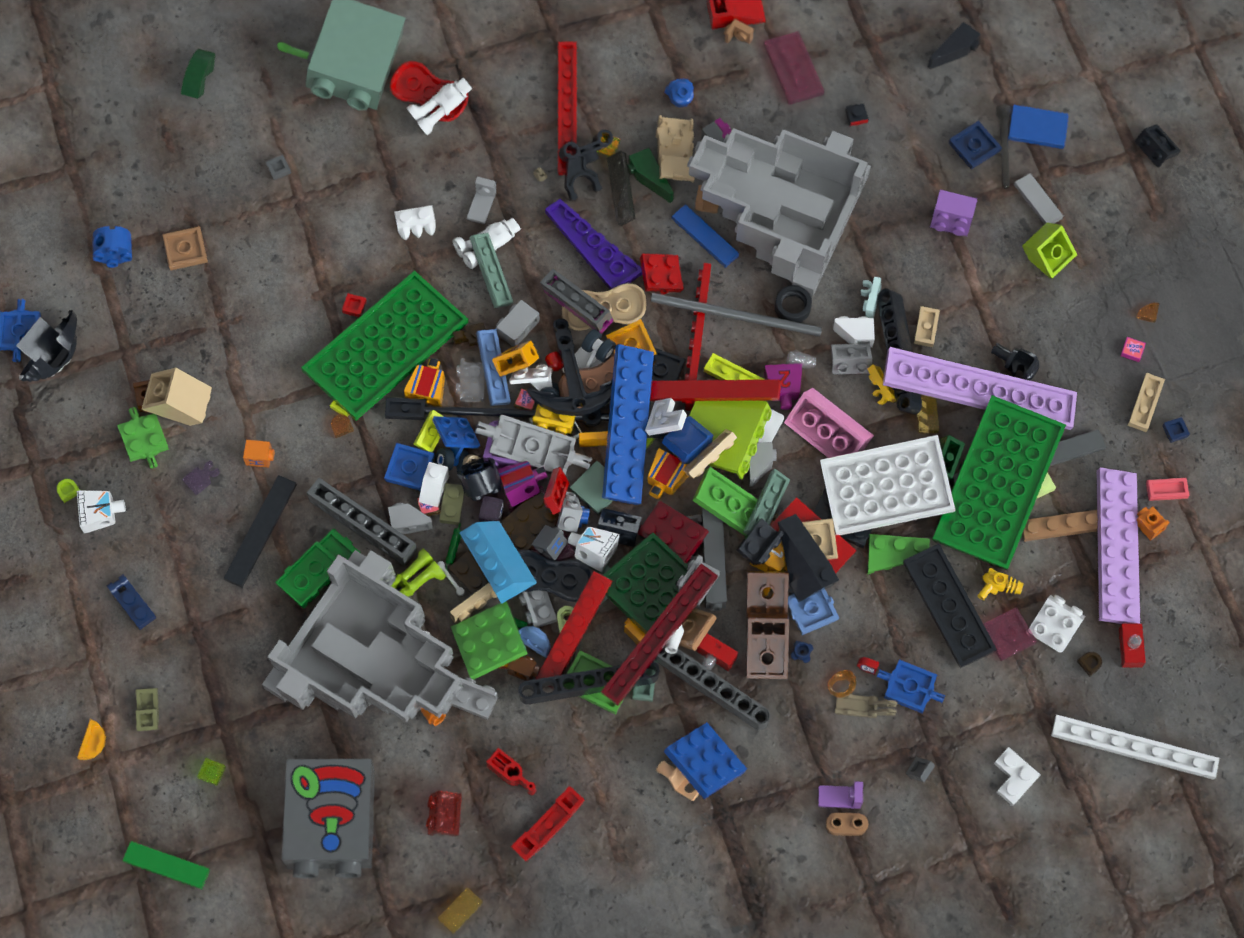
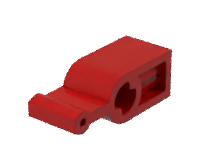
[486,748,536,796]

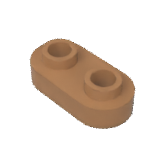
[826,813,868,836]

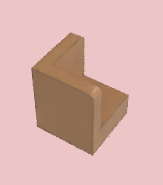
[695,185,719,214]

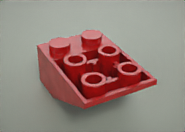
[706,0,766,29]

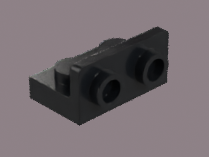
[1135,124,1181,168]
[597,508,642,547]
[736,518,784,565]

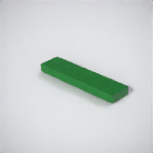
[122,841,210,890]

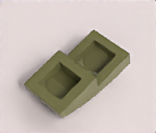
[136,688,159,731]

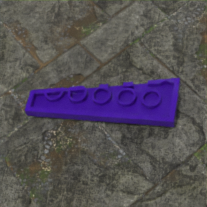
[545,199,643,290]

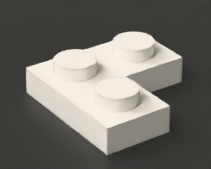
[645,398,687,436]
[994,747,1040,806]

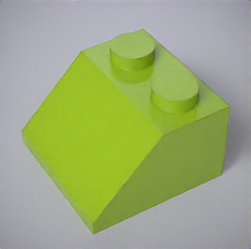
[1022,222,1077,278]

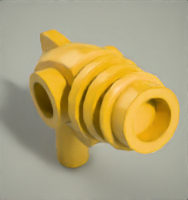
[977,568,1024,600]

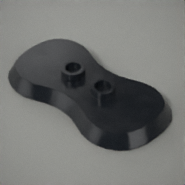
[518,550,593,602]

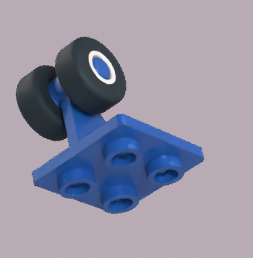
[432,416,480,471]

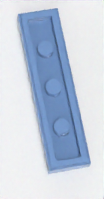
[476,329,511,406]

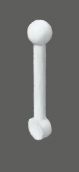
[437,561,464,596]

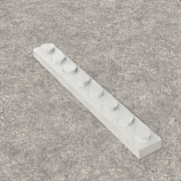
[1051,715,1219,780]

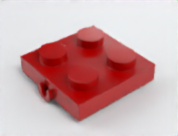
[640,254,684,294]

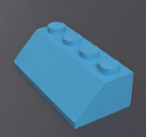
[459,521,537,604]

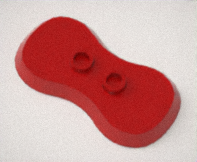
[390,61,468,122]

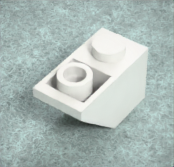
[833,316,875,348]

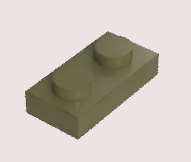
[439,483,464,525]

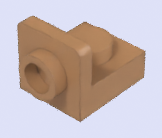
[724,19,754,44]

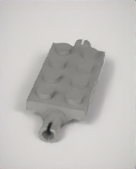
[475,414,592,475]

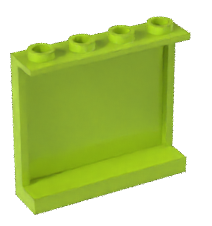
[674,401,772,479]

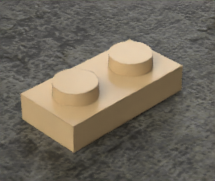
[914,306,940,347]

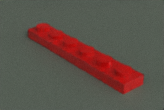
[536,571,613,689]

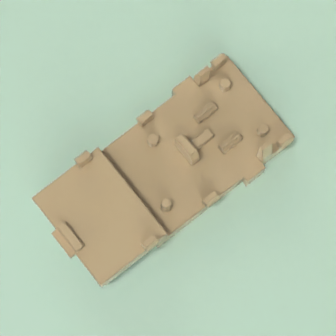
[656,115,695,182]

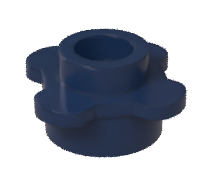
[791,641,813,663]

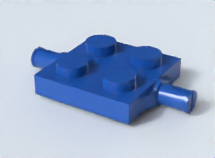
[0,299,41,362]
[877,660,945,713]

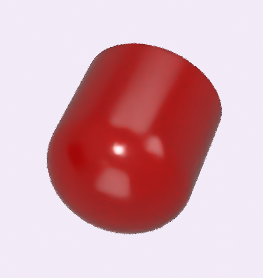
[545,352,563,372]

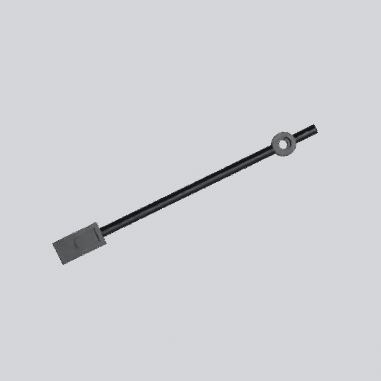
[385,398,609,427]

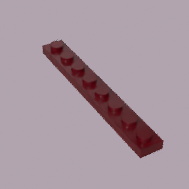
[601,564,718,706]

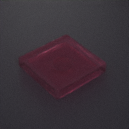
[984,607,1037,661]

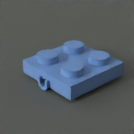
[788,590,839,635]

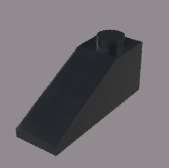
[928,22,981,69]

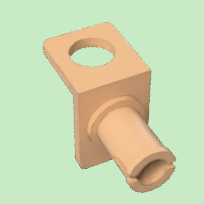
[657,761,699,801]

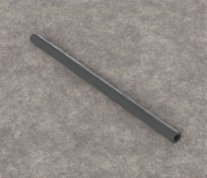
[650,292,822,337]

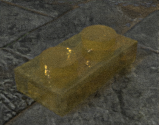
[438,887,483,934]

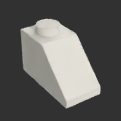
[418,462,449,511]

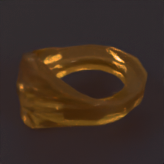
[827,670,856,698]

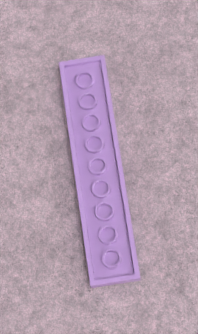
[883,347,1077,430]

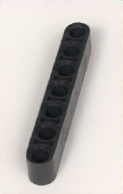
[877,288,922,415]
[518,661,659,705]

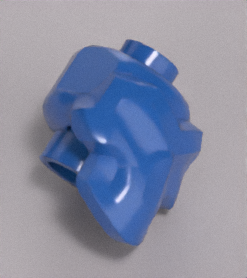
[665,79,694,107]

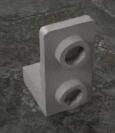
[467,176,496,224]

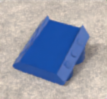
[662,416,714,464]

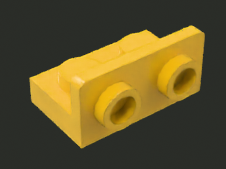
[532,405,576,435]

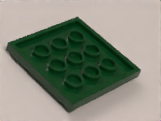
[603,533,688,634]

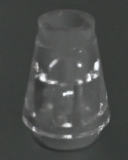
[786,350,816,368]

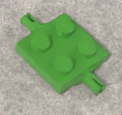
[117,407,169,469]

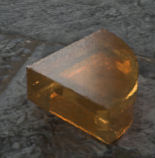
[1136,303,1159,323]

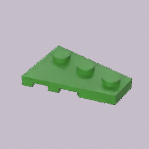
[867,534,930,574]

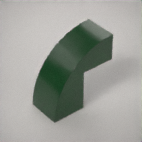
[181,49,216,99]

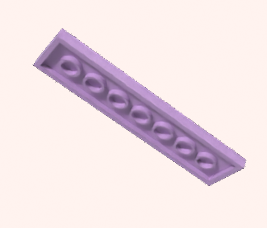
[1097,468,1140,624]

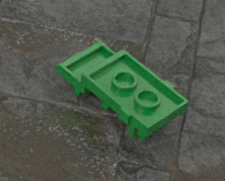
[275,529,361,609]

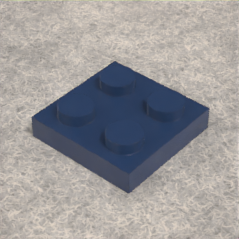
[948,121,1002,170]

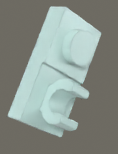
[861,277,881,318]

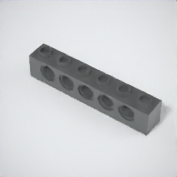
[307,478,417,566]

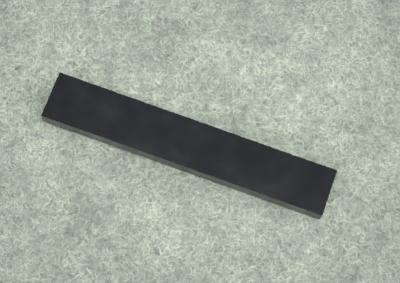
[224,475,297,588]

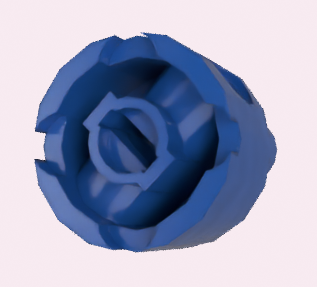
[92,226,132,268]

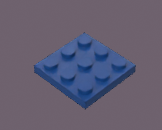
[664,723,747,799]

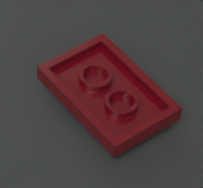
[638,501,709,564]

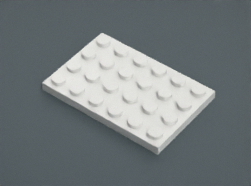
[820,435,955,535]

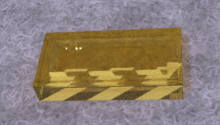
[917,395,939,433]

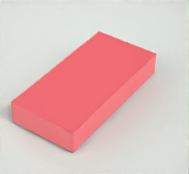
[1146,478,1190,501]

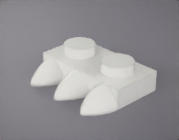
[395,205,436,240]

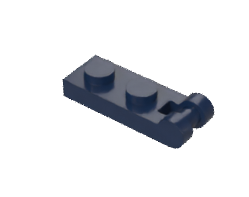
[107,574,156,630]

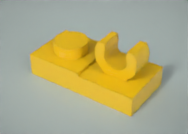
[867,364,896,405]

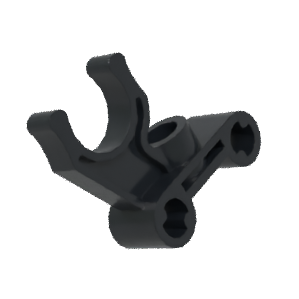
[559,129,613,201]

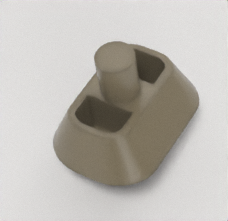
[533,167,547,182]

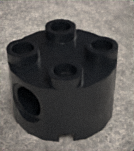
[457,458,502,501]

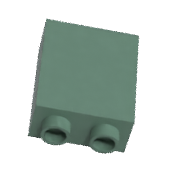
[305,0,406,110]

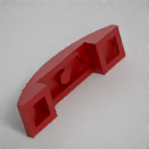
[511,786,585,862]

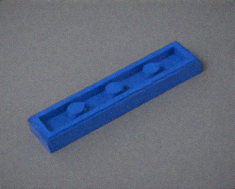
[672,204,739,268]

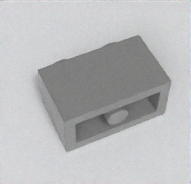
[496,300,540,347]

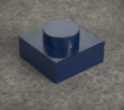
[1162,417,1190,443]

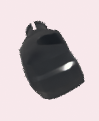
[991,343,1039,381]

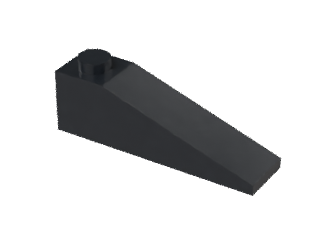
[778,514,839,603]

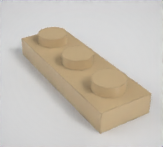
[1128,373,1165,432]
[683,429,737,479]
[450,583,497,624]

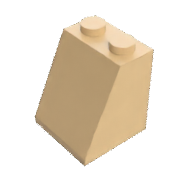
[142,368,212,426]

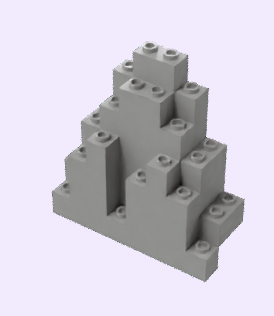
[687,128,871,298]
[262,550,463,722]

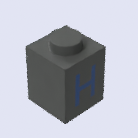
[532,525,568,561]

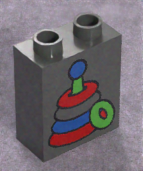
[282,759,375,879]

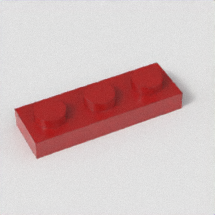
[544,467,569,515]

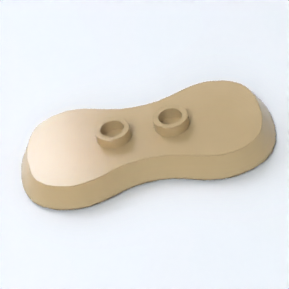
[562,283,646,331]

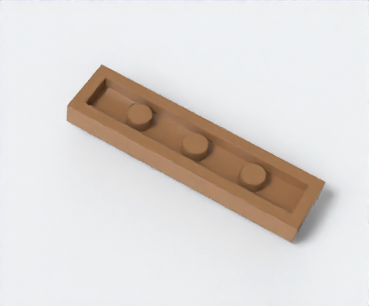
[1022,510,1098,542]

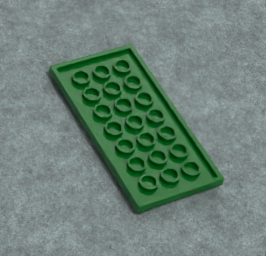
[301,271,469,421]
[932,395,1066,570]

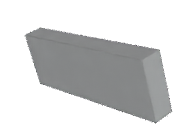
[1014,174,1063,225]

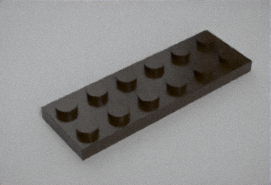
[449,491,560,595]

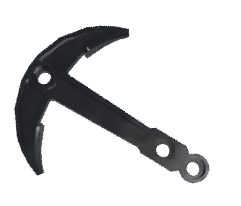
[527,318,612,416]

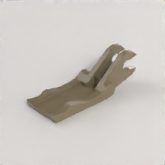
[835,693,897,718]

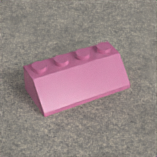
[784,388,874,458]

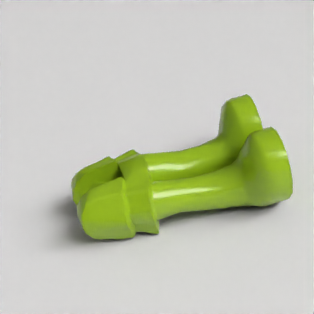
[391,548,447,597]

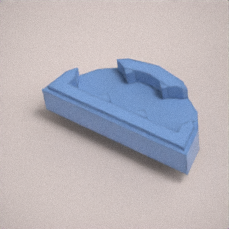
[519,626,551,658]

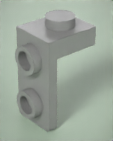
[556,491,583,533]

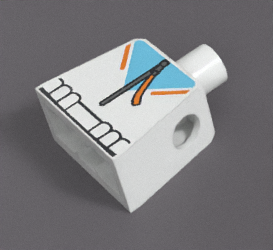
[77,491,126,533]
[568,527,619,572]

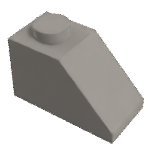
[748,442,777,487]
[388,503,433,534]

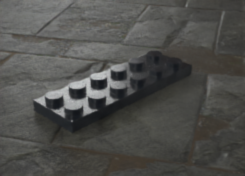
[903,544,997,669]

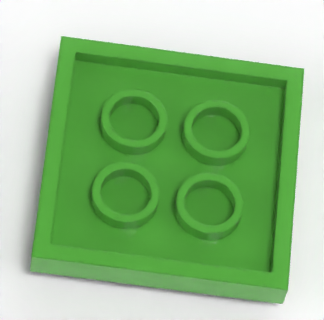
[451,602,528,680]

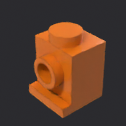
[1137,506,1170,541]

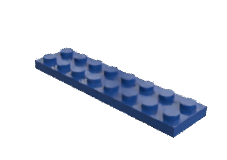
[602,344,654,505]

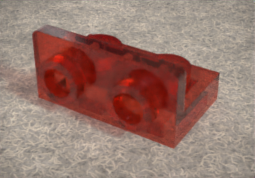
[426,790,462,837]

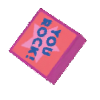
[1121,337,1146,362]

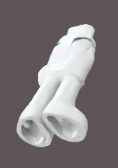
[407,77,472,135]
[452,218,520,269]

